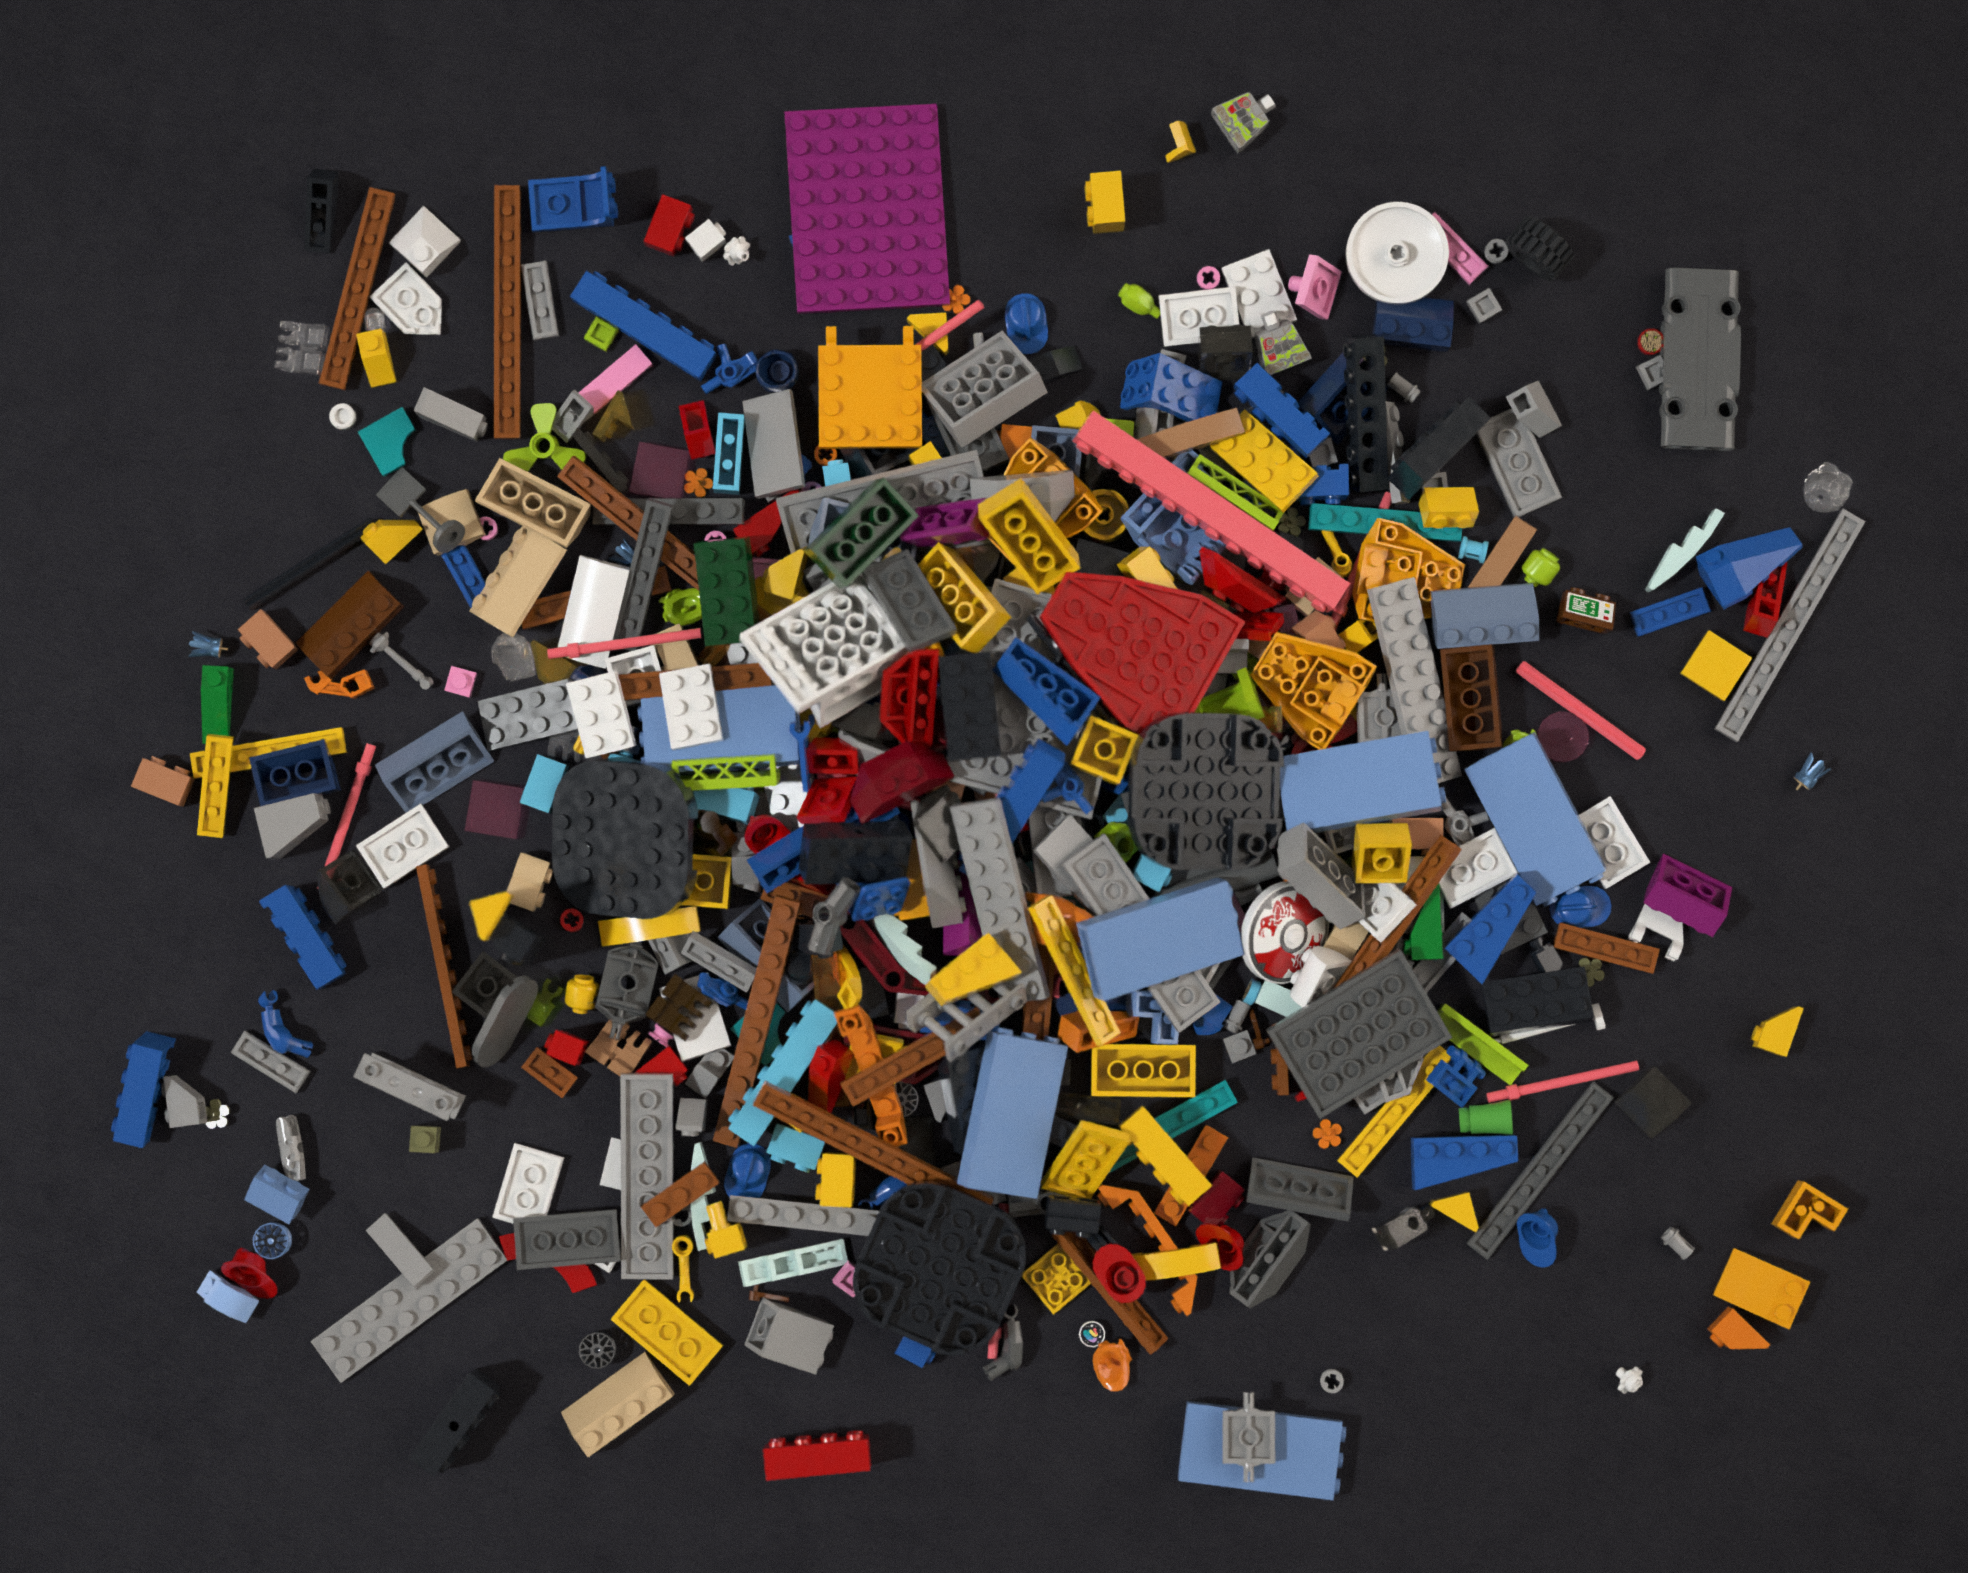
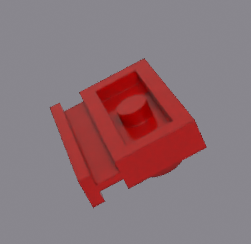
[1234,611,1284,641]

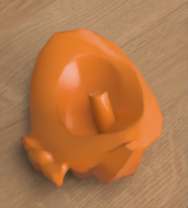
[1093,1339,1132,1392]

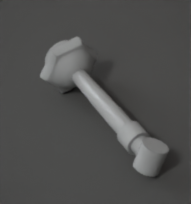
[369,632,433,690]

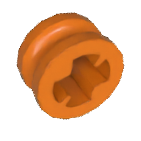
[814,445,837,466]

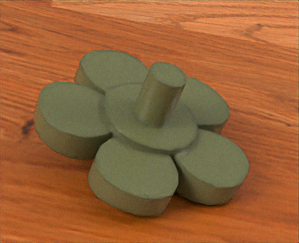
[1278,508,1306,536]
[1579,957,1605,987]
[206,1099,230,1128]

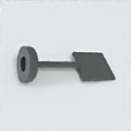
[376,467,465,553]

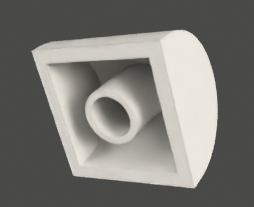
[604,645,661,708]
[1290,946,1351,1008]

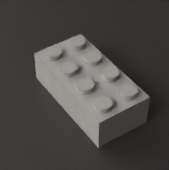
[1277,822,1365,929]

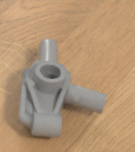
[1441,796,1489,846]

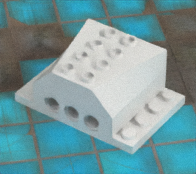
[740,564,908,728]

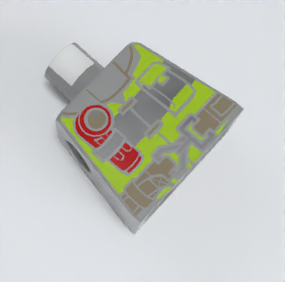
[1211,92,1276,154]
[1255,311,1312,375]

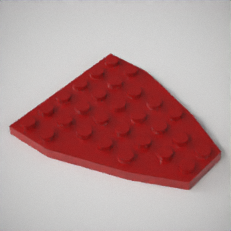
[1039,572,1245,735]

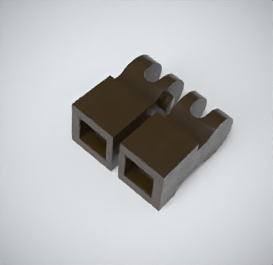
[693,809,738,857]
[645,974,713,1042]

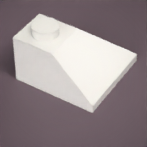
[389,206,461,278]

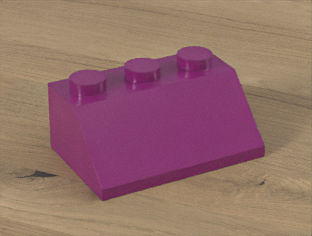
[900,498,990,547]
[1644,854,1732,937]

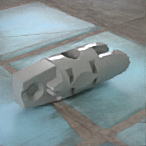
[276,1115,306,1181]

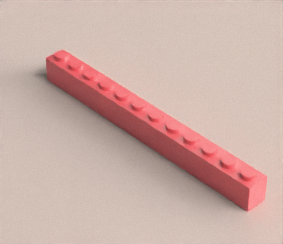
[1072,411,1350,613]

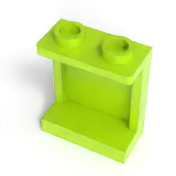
[1194,667,1265,720]

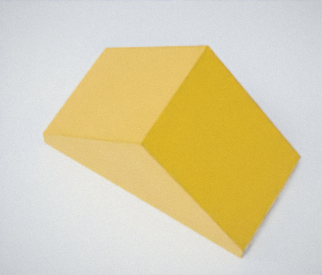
[907,313,948,356]
[470,892,514,941]
[1429,1191,1478,1232]

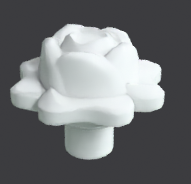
[723,236,750,266]
[1616,1366,1643,1394]

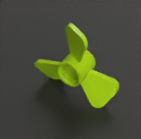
[503,403,586,472]

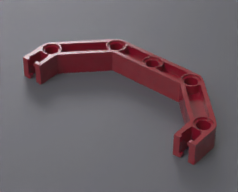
[840,910,999,1004]

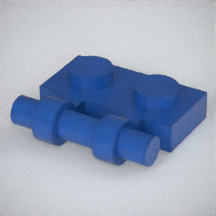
[1426,1045,1486,1108]

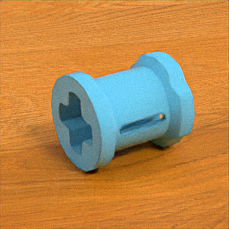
[1458,536,1488,564]

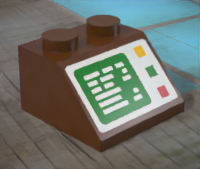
[1555,587,1616,635]

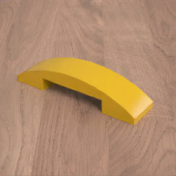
[598,906,701,946]
[814,945,862,1009]
[1131,1242,1221,1281]

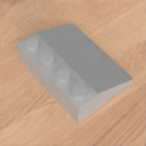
[922,330,1048,448]
[910,800,966,928]

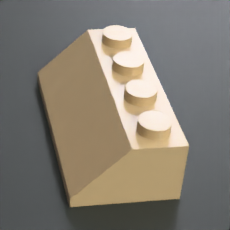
[475,458,591,548]
[470,526,567,637]
[561,1352,675,1457]

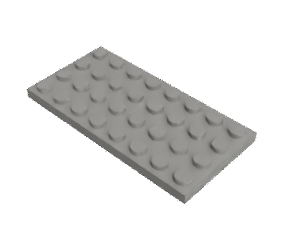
[776,450,992,587]

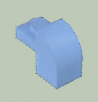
[197,1270,259,1323]

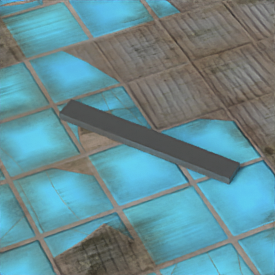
[1466,1081,1614,1260]

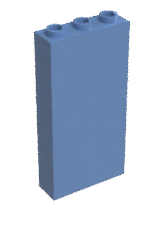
[637,685,801,775]
[1280,731,1446,833]
[1464,732,1606,907]
[1076,877,1244,1001]
[957,1028,1068,1199]
[1178,1401,1346,1500]

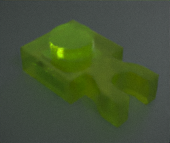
[527,978,564,1027]

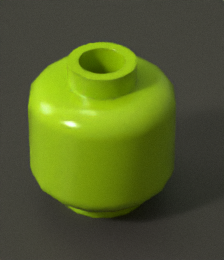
[1522,548,1560,587]

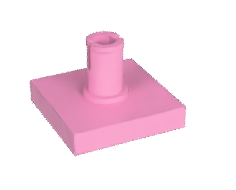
[1288,255,1342,320]

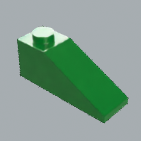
[201,665,234,744]
[1403,883,1443,960]

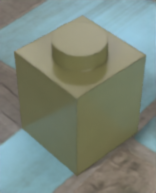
[409,1125,441,1153]

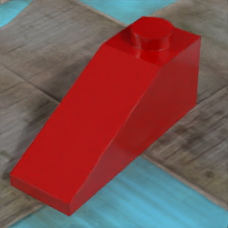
[733,489,800,558]
[1743,561,1788,638]
[808,1040,854,1113]

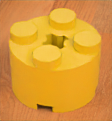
[1082,489,1129,544]

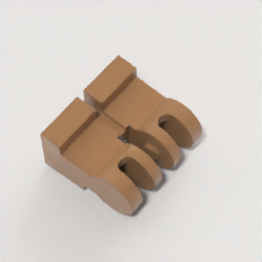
[585,1020,653,1077]

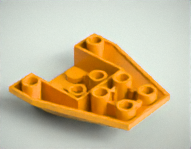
[988,438,1103,565]
[1352,518,1465,623]
[1250,632,1377,750]

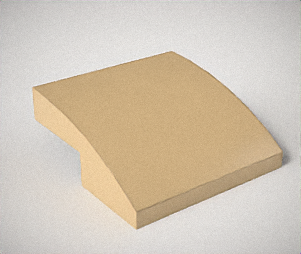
[418,489,485,556]

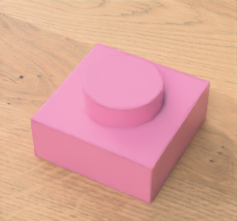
[445,666,477,698]
[832,1260,856,1297]

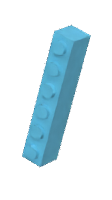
[608,751,760,825]
[728,999,837,1146]

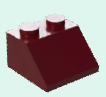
[1188,1169,1245,1226]

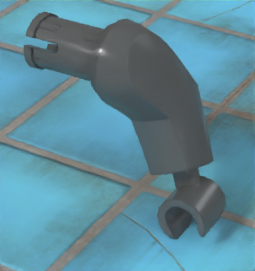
[982,1304,1023,1381]

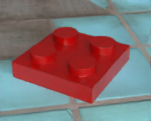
[796,777,857,824]

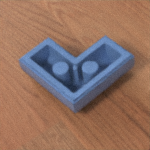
[1126,991,1179,1045]

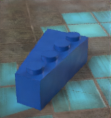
[1233,363,1330,461]
[1242,464,1349,506]
[993,637,1101,746]
[1444,873,1536,984]
[259,885,347,990]
[111,1031,176,1148]
[1410,1135,1518,1190]

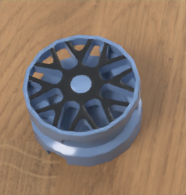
[253,1222,292,1259]

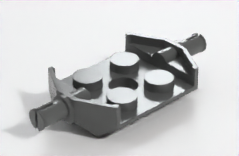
[595,941,659,1041]

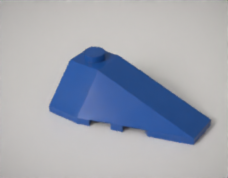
[1696,527,1803,610]

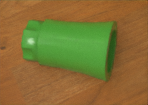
[1459,1099,1513,1135]

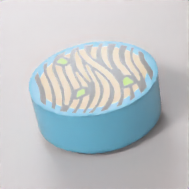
[1242,978,1262,1006]

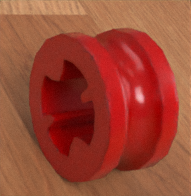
[560,908,584,932]

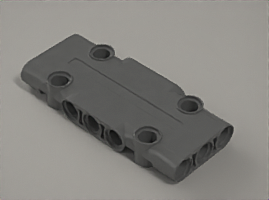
[1659,268,1741,451]

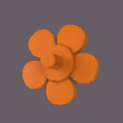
[942,285,970,315]
[684,468,713,497]
[1313,1119,1342,1149]

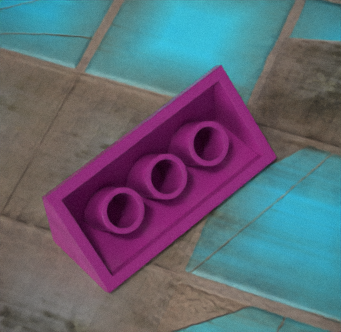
[943,852,983,955]

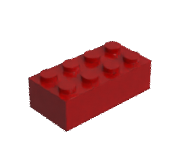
[763,1430,872,1480]

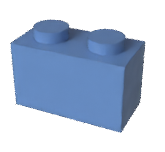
[244,1165,309,1224]

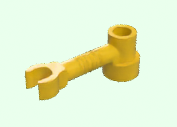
[1321,531,1352,578]
[672,1235,694,1302]

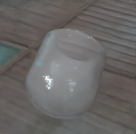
[364,308,386,331]

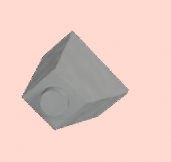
[414,387,488,442]

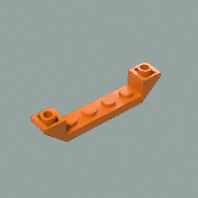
[834,1005,908,1147]
[1097,1184,1197,1316]

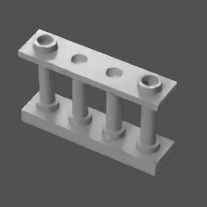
[906,983,1027,1062]
[354,1053,466,1121]

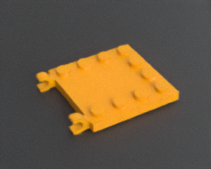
[818,326,922,449]

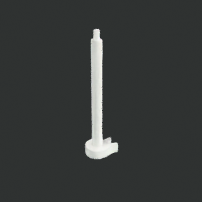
[1494,1003,1605,1044]

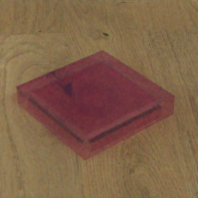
[629,442,690,499]
[465,780,524,839]

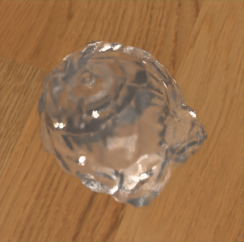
[1803,462,1853,513]
[491,633,536,681]

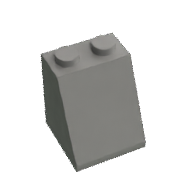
[254,793,331,860]
[745,1297,834,1374]

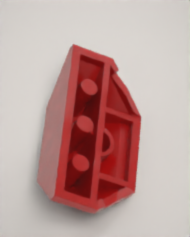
[1199,547,1286,613]
[879,648,939,748]

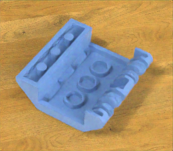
[1120,450,1252,585]

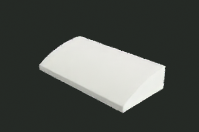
[558,555,630,669]

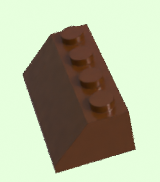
[296,571,404,679]
[1440,644,1503,752]

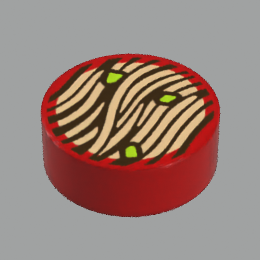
[1637,329,1664,355]

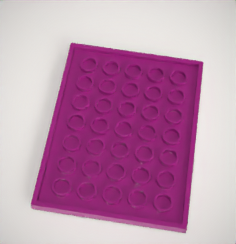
[785,104,950,314]

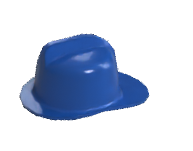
[1005,294,1048,354]
[1550,886,1611,928]
[724,1143,771,1198]
[1517,1208,1558,1267]

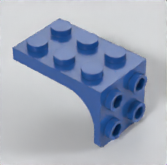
[528,166,618,232]
[1120,353,1222,422]
[836,877,911,921]

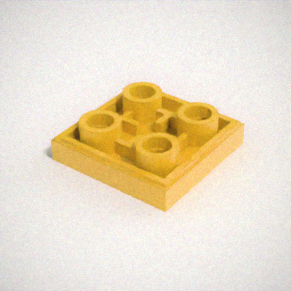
[1680,630,1752,701]
[1022,1243,1091,1315]

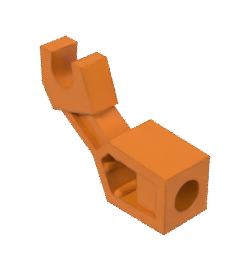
[304,669,375,699]

